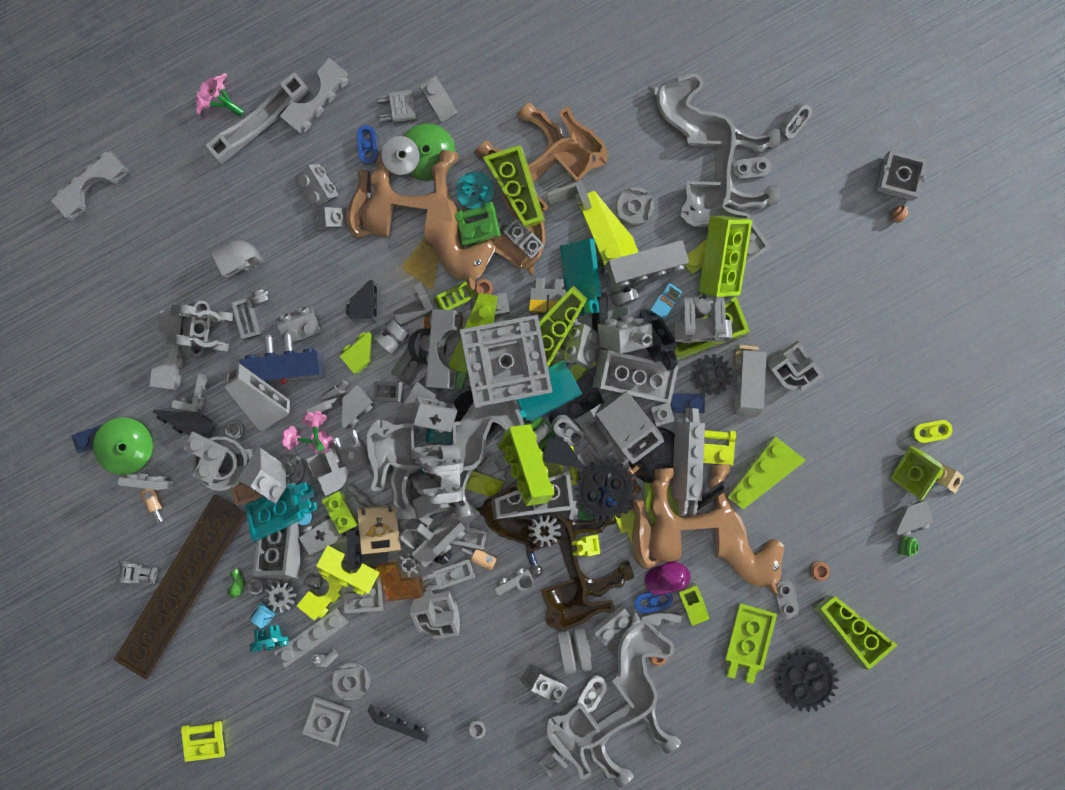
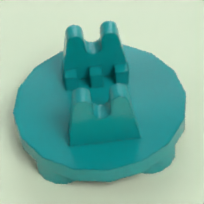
[456,171,494,209]
[249,625,289,652]

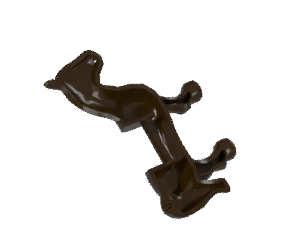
[476,483,635,631]

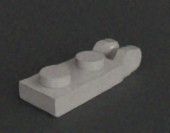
[419,559,476,592]

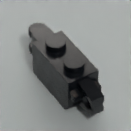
[637,309,678,370]

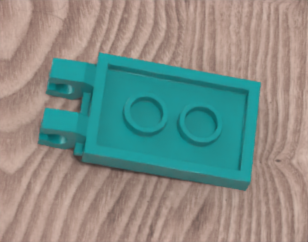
[560,239,601,316]
[516,360,582,422]
[245,482,317,542]

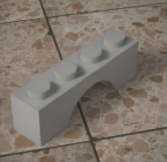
[280,58,349,135]
[51,151,129,221]
[425,309,461,389]
[149,310,185,390]

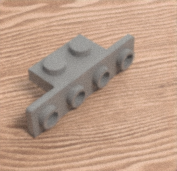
[412,500,480,567]

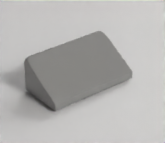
[391,346,429,385]

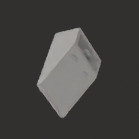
[596,391,664,464]

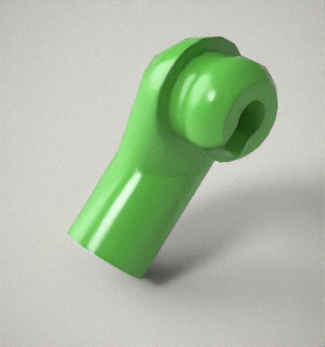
[227,568,245,598]

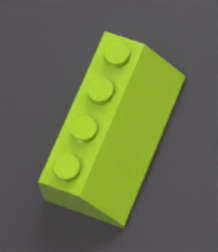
[699,216,752,297]

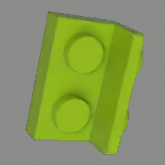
[322,490,359,534]

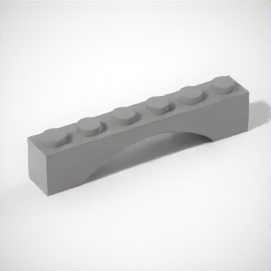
[205,72,310,164]

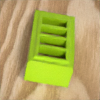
[433,281,477,310]

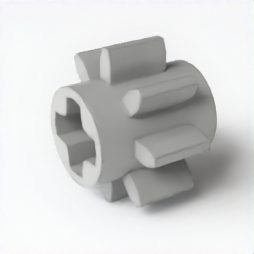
[397,552,421,577]

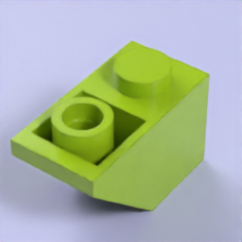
[340,332,373,375]
[677,583,709,626]

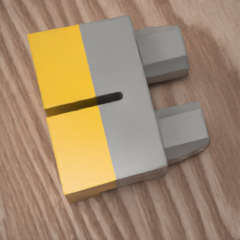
[529,278,566,313]

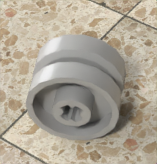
[557,627,592,675]

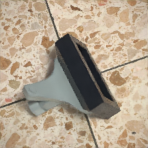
[592,293,630,332]

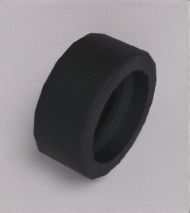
[408,328,447,365]

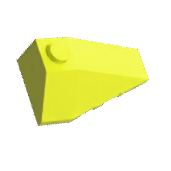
[579,191,638,268]

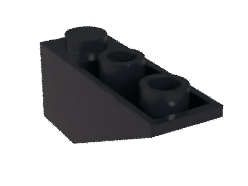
[153,410,218,439]

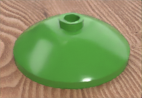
[399,124,456,181]
[93,417,153,475]

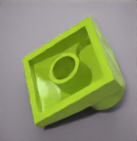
[890,446,944,500]

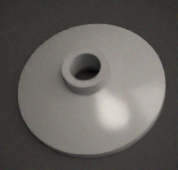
[381,136,420,175]

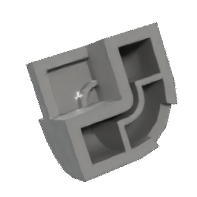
[211,240,264,278]
[768,340,824,391]
[302,447,348,496]
[410,590,460,639]

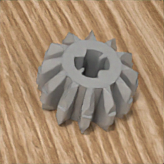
[528,514,561,547]
[264,580,297,613]

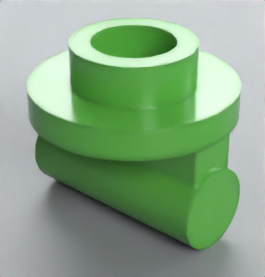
[899,536,919,557]

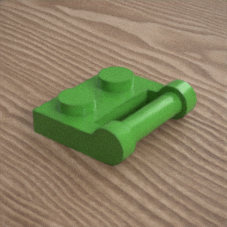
[455,202,500,246]

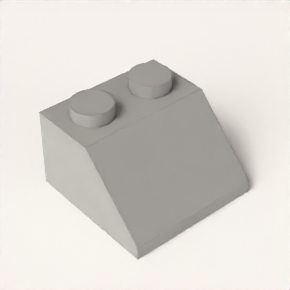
[237,447,286,504]

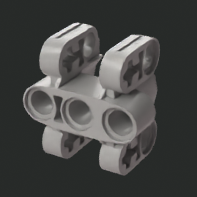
[674,296,732,343]
[166,301,233,356]
[413,444,464,504]

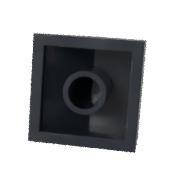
[346,280,378,322]
[543,435,583,469]

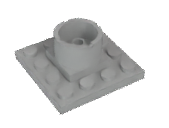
[460,315,552,407]

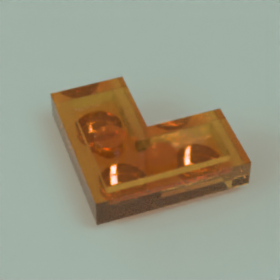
[376,561,424,601]

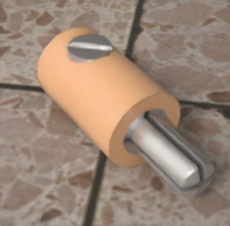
[139,489,163,524]
[461,546,497,571]

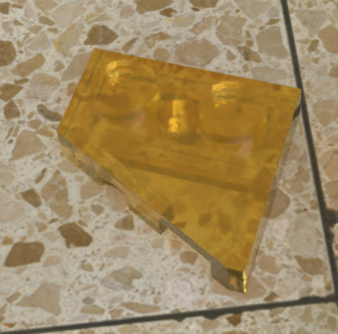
[402,238,439,290]

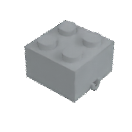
[876,150,928,201]

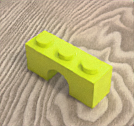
[316,545,379,596]
[297,564,353,621]

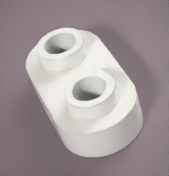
[578,675,607,712]

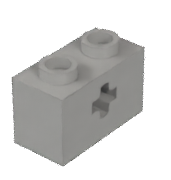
[411,396,457,433]
[299,515,346,557]

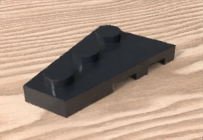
[367,704,430,743]

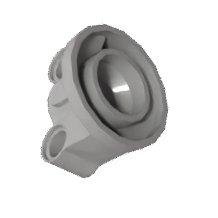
[193,437,253,491]

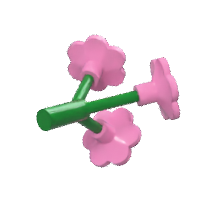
[196,73,244,116]
[281,411,333,452]

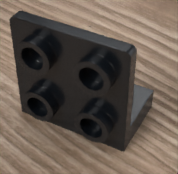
[347,529,388,570]

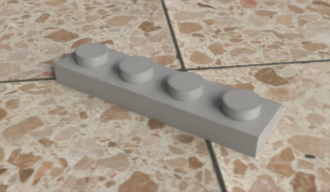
[274,607,349,668]

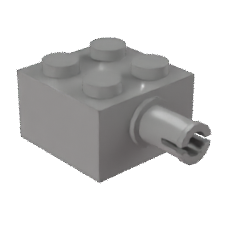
[598,315,653,354]

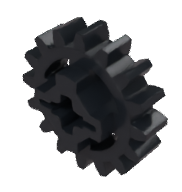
[691,354,733,396]

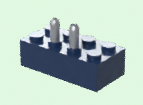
[239,333,325,384]

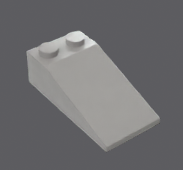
[592,350,678,404]
[253,522,300,580]

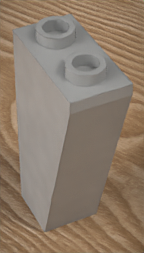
[224,364,290,432]

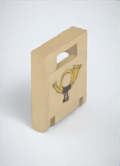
[357,505,401,555]

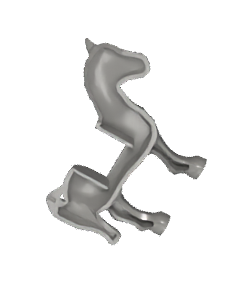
[648,73,780,228]
[367,399,524,519]
[547,612,681,788]

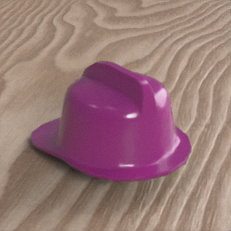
[645,562,691,595]

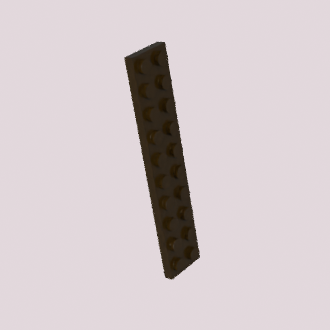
[114,494,247,680]

